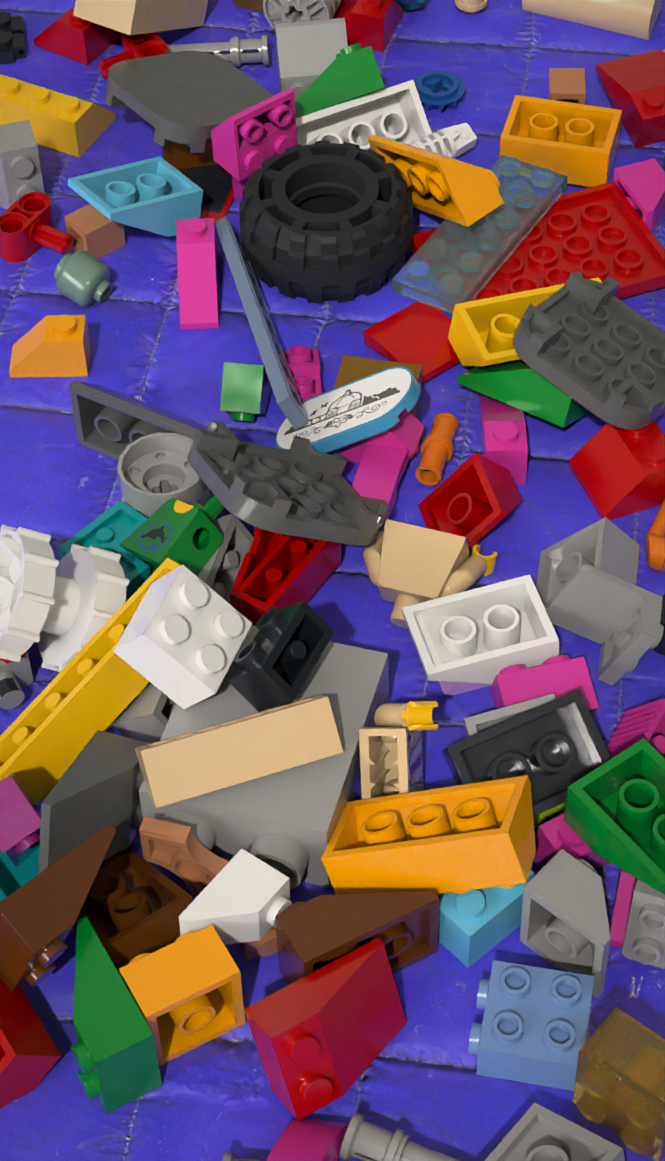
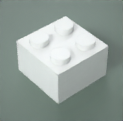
[113,564,252,709]

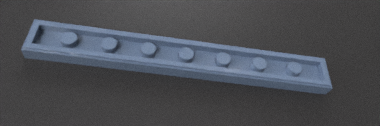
[214,217,308,430]

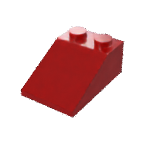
[595,49,665,148]
[244,938,407,1121]

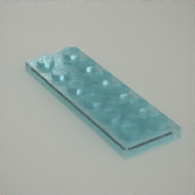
[392,155,568,314]

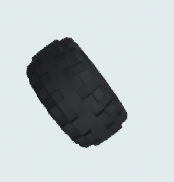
[239,141,413,304]

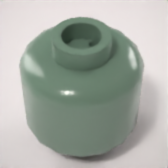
[54,250,113,308]

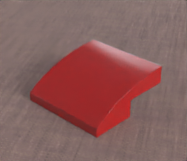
[363,298,460,383]

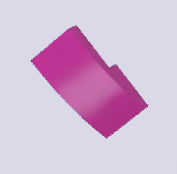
[283,346,322,403]
[352,443,408,526]
[266,1117,348,1161]

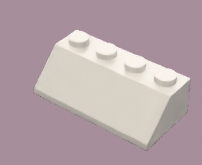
[296,80,432,151]

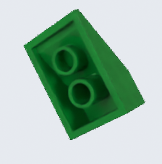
[295,43,385,118]
[457,359,590,428]
[564,738,665,895]
[71,916,162,1114]

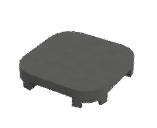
[105,51,273,153]
[513,271,665,429]
[187,421,389,546]

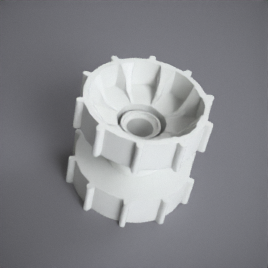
[0,525,130,672]

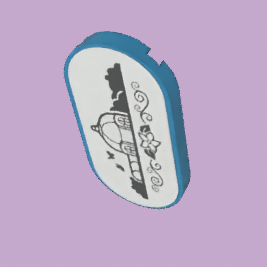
[275,366,421,454]

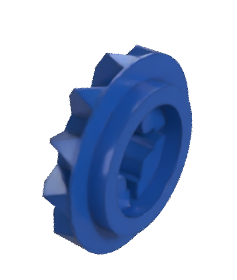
[413,71,465,112]

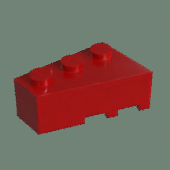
[230,527,342,626]

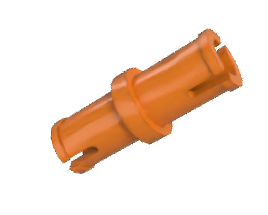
[415,413,459,486]

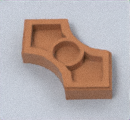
[139,816,229,897]

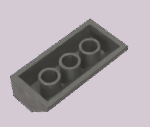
[69,381,239,492]

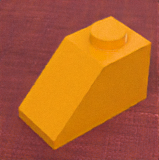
[9,315,91,378]

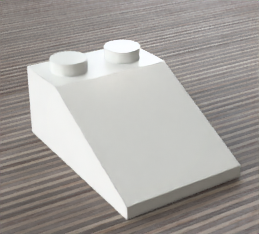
[402,575,559,684]

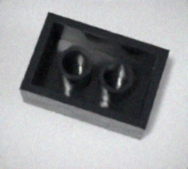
[442,689,611,816]

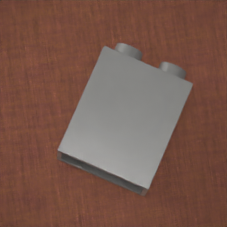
[139,625,389,889]

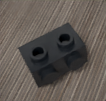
[227,600,335,712]

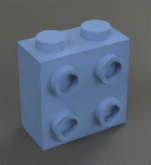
[468,960,595,1092]

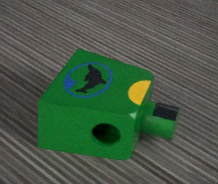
[121,490,225,576]

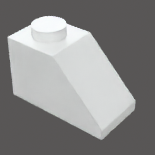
[179,848,292,945]

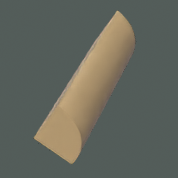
[522,0,662,40]
[135,695,344,808]

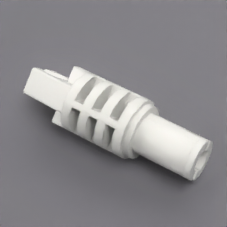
[409,123,477,159]

